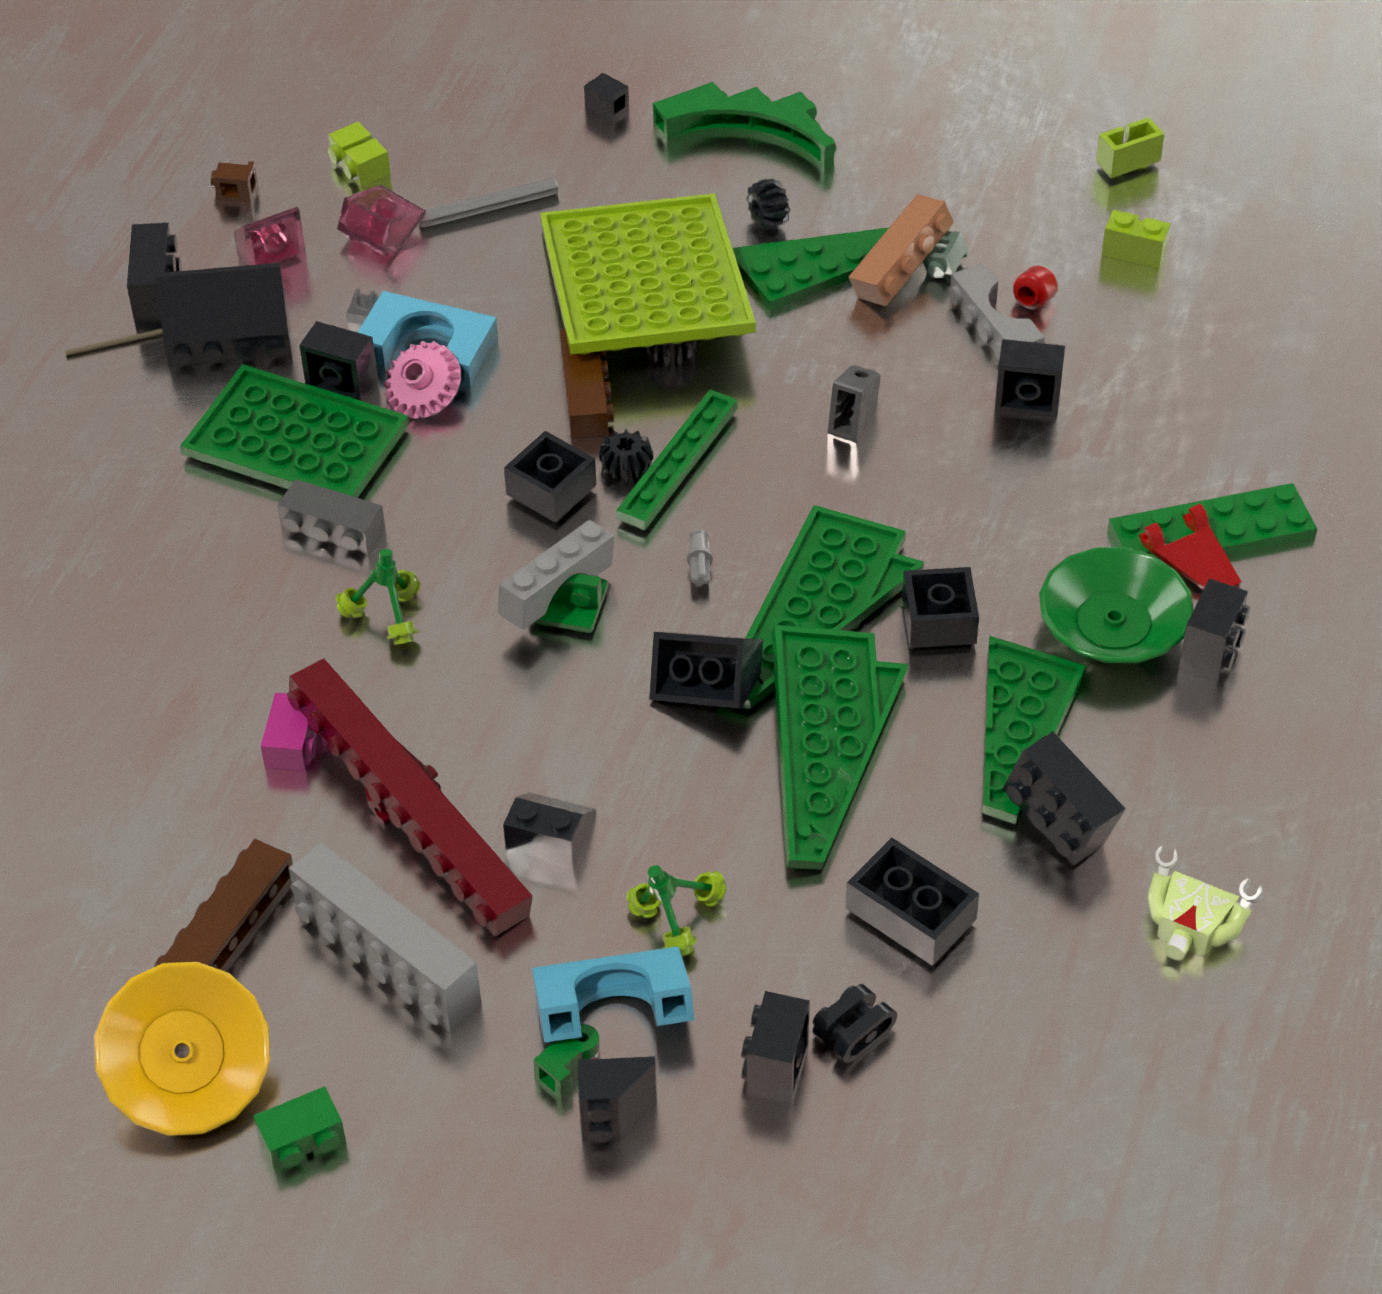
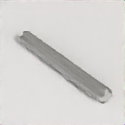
[417,178,558,228]

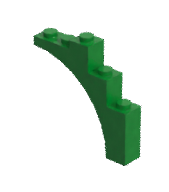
[653,82,836,169]

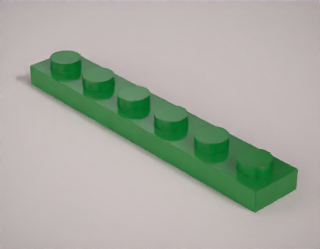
[616,390,738,530]

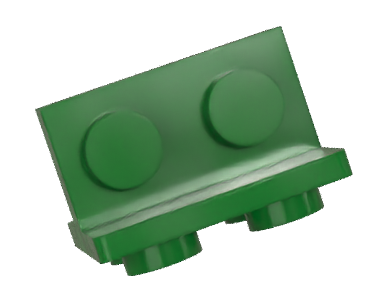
[534,573,608,633]

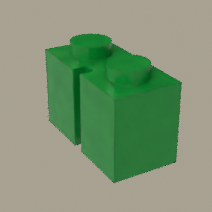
[253,1086,346,1172]

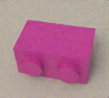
[261,693,316,772]

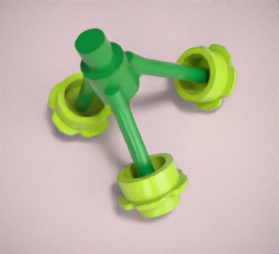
[335,549,421,645]
[626,865,727,956]

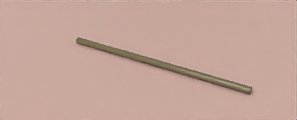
[65,329,163,356]

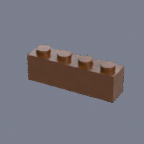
[560,329,614,439]

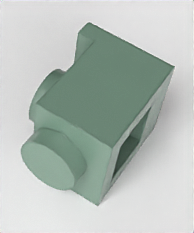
[922,231,969,278]

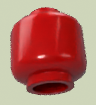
[1013,265,1058,310]

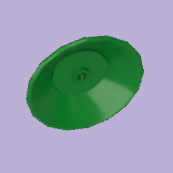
[1039,547,1194,663]

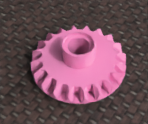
[383,341,461,419]

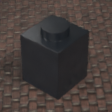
[584,72,629,123]

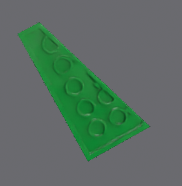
[733,227,889,311]
[982,635,1086,824]

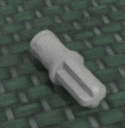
[687,530,713,587]

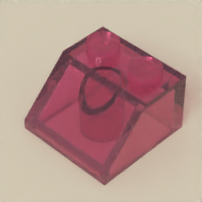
[337,185,426,256]
[234,207,306,266]

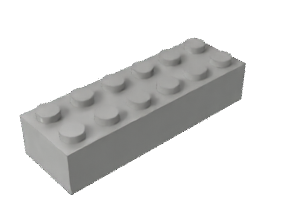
[289,842,482,1032]

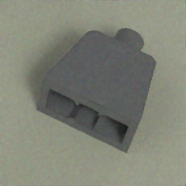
[827,365,881,441]

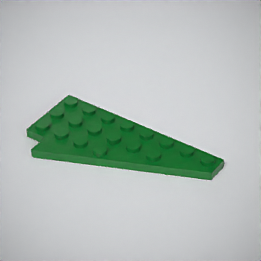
[743,505,924,709]
[772,625,908,870]

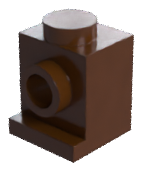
[211,161,258,203]

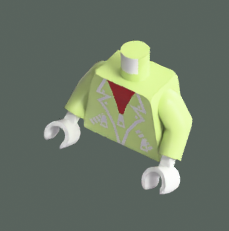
[1147,846,1264,960]

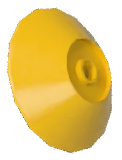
[94,962,270,1136]

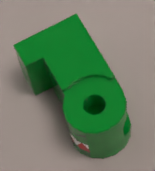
[533,1024,600,1100]

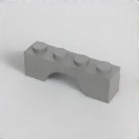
[948,263,1045,360]
[498,520,614,630]

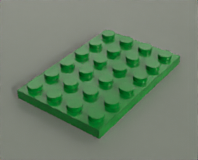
[180,364,409,498]

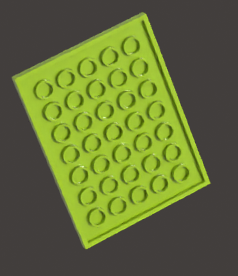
[540,193,756,355]

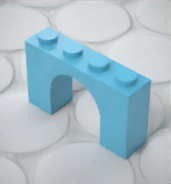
[357,291,498,388]
[532,946,694,1043]

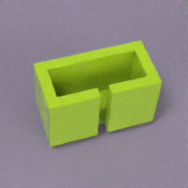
[1096,117,1164,178]
[328,121,391,187]
[1101,210,1171,269]

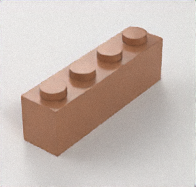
[849,194,954,306]

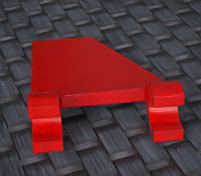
[1139,503,1242,590]

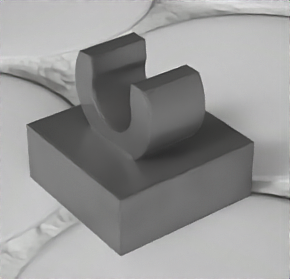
[346,289,379,324]

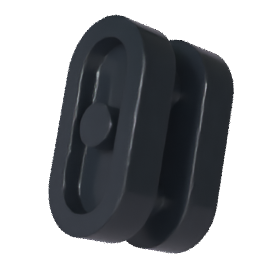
[812,984,897,1063]

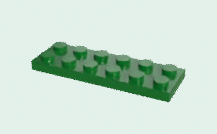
[1108,483,1317,566]

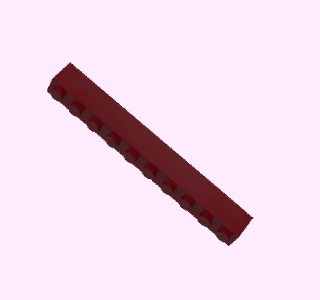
[287,658,533,936]

